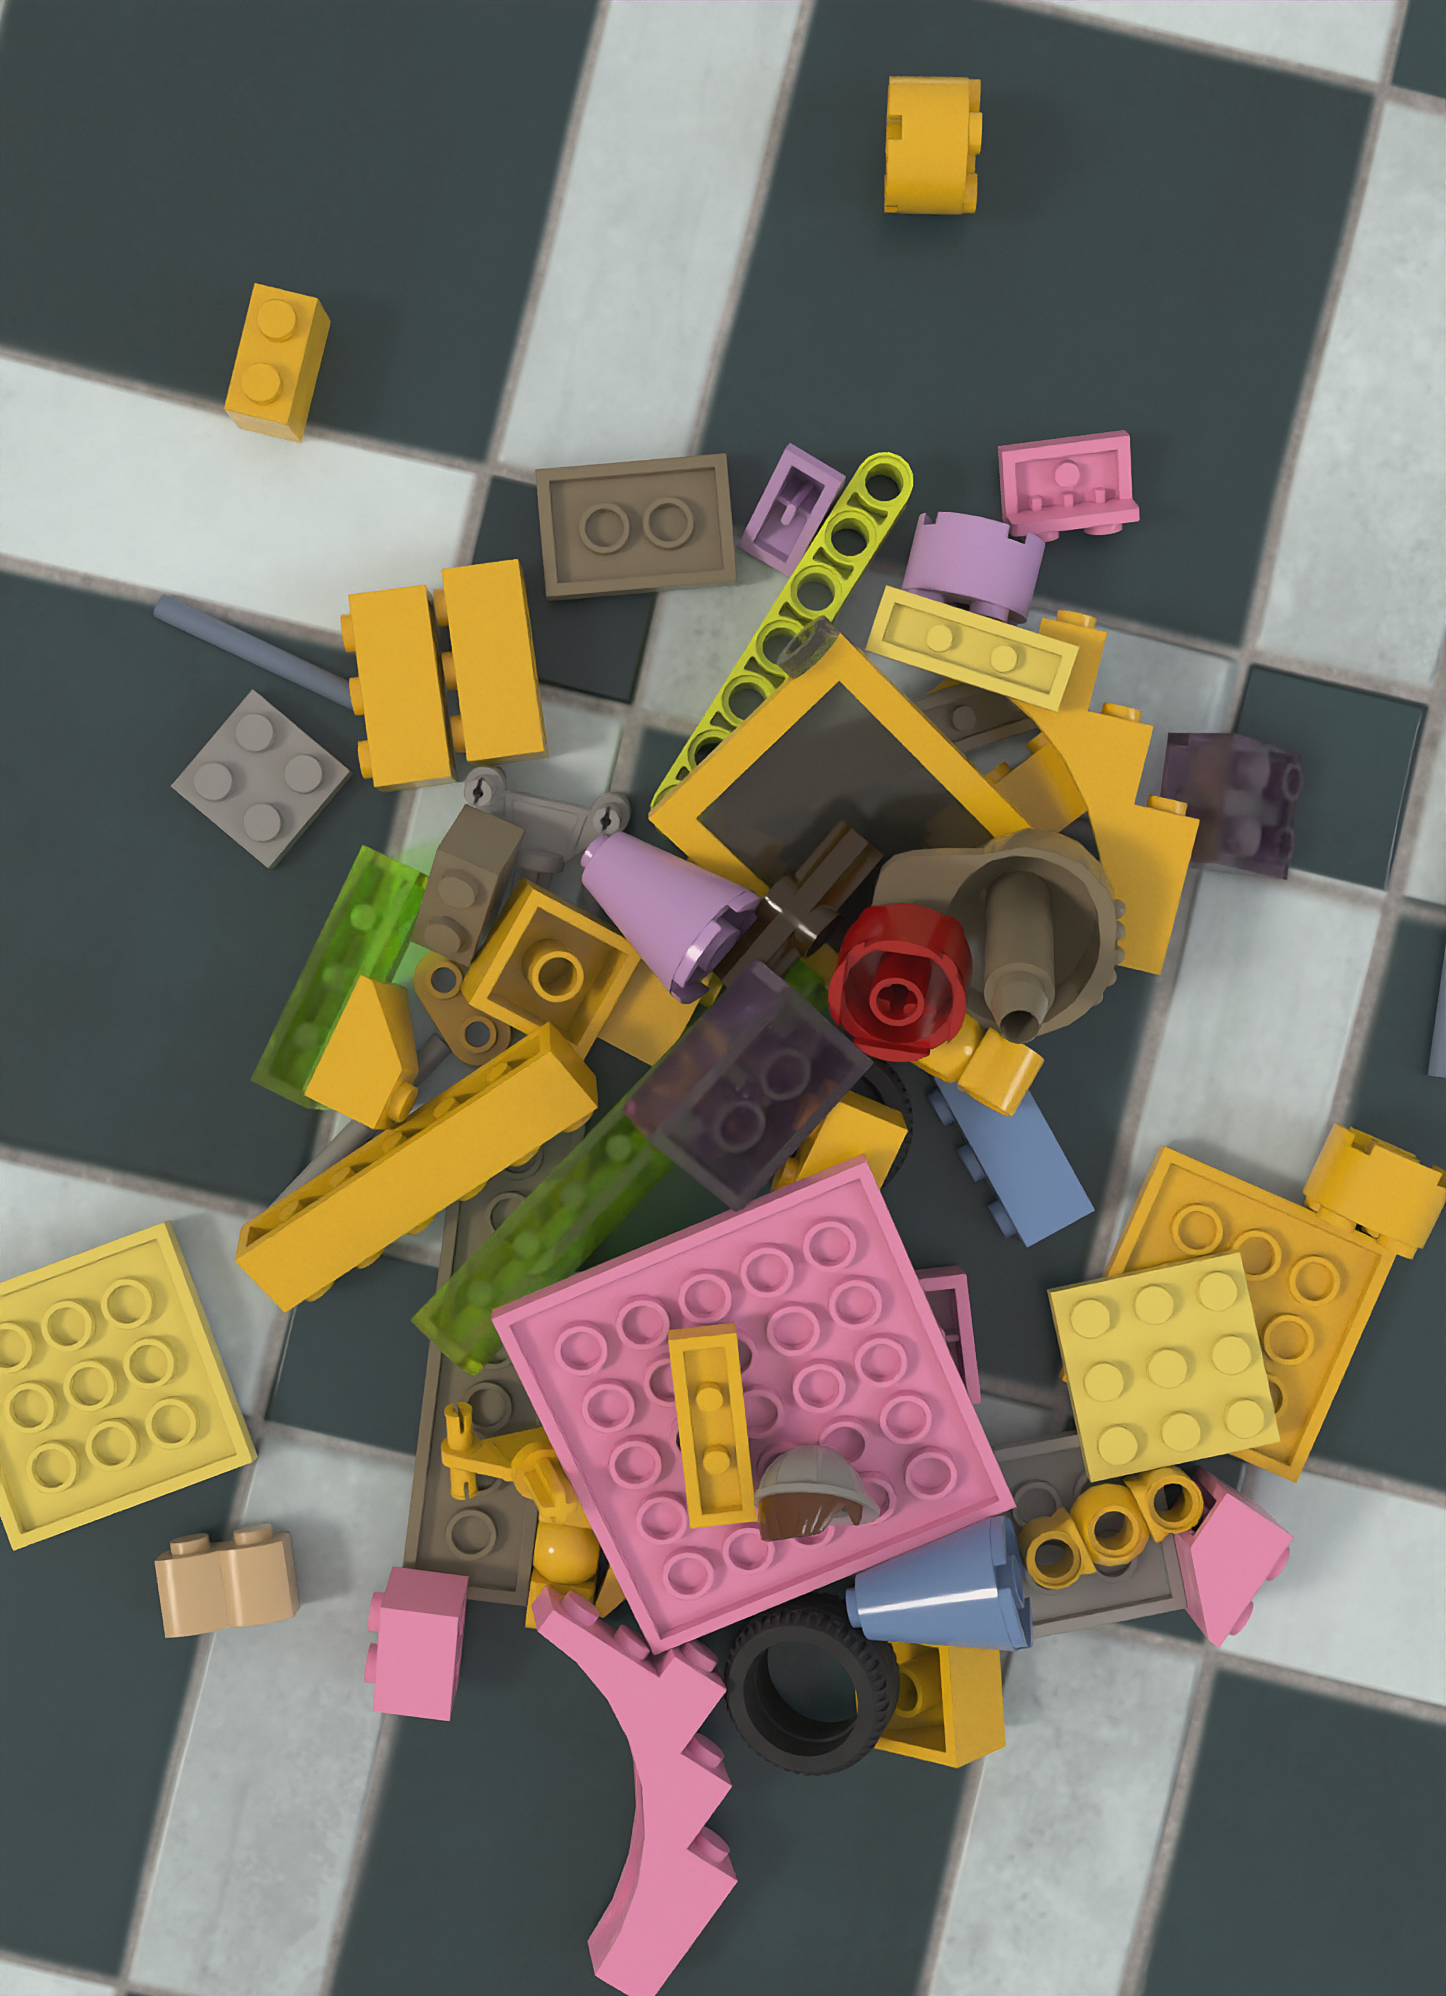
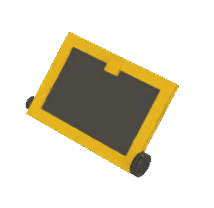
[648,615,1037,1063]

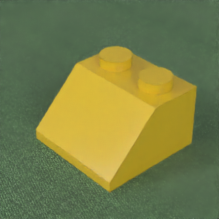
[855,1641,1006,1768]

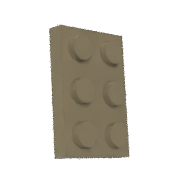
[535,453,737,601]

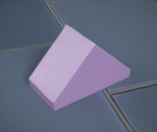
[737,443,846,578]

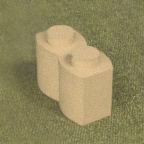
[154,1524,301,1638]

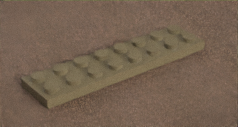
[402,1122,587,1607]

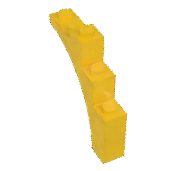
[1007,610,1200,975]

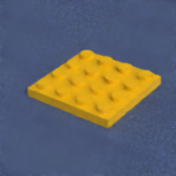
[1058,1145,1397,1483]

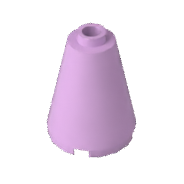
[580,831,763,1004]

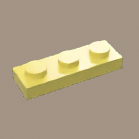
[865,585,1079,713]

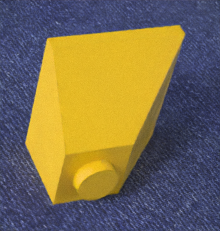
[304,975,419,1130]

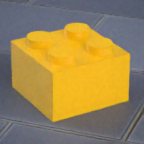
[459,876,641,1061]

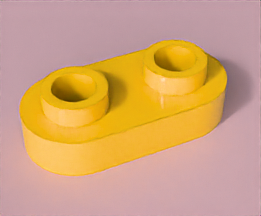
[413,951,513,1066]

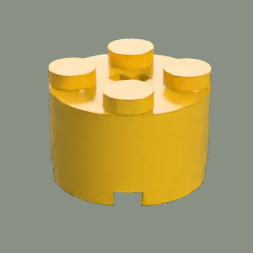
[884,76,982,215]
[1302,1122,1446,1259]

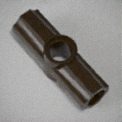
[712,819,887,1009]

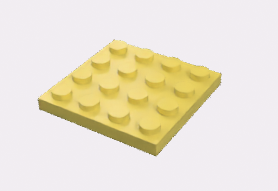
[0,1220,258,1551]

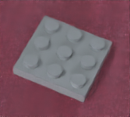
[991,1429,1188,1639]

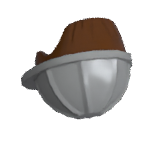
[754,1444,880,1542]

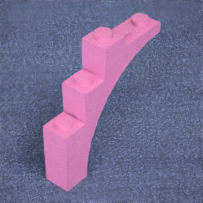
[532,1585,738,1996]

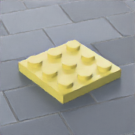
[1047,1249,1281,1482]

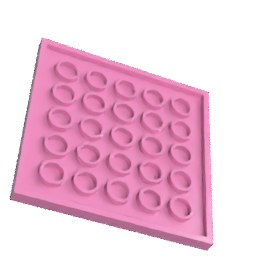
[491,1153,1016,1656]

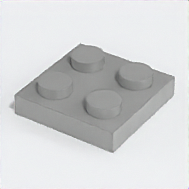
[171,689,354,870]

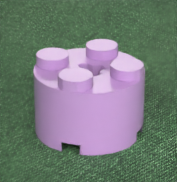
[901,512,1045,627]

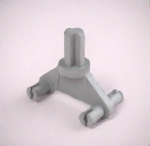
[464,765,631,895]

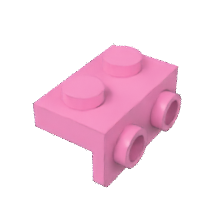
[998,430,1140,542]

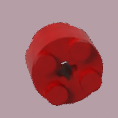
[828,903,973,1062]

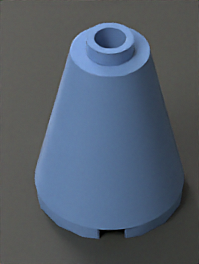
[846,1515,1033,1651]

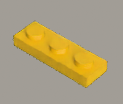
[668,1323,757,1529]

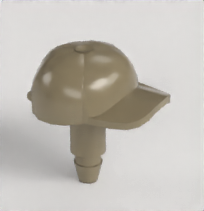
[872,828,1126,1044]

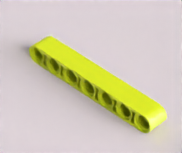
[650,452,913,842]

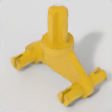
[441,1402,578,1524]

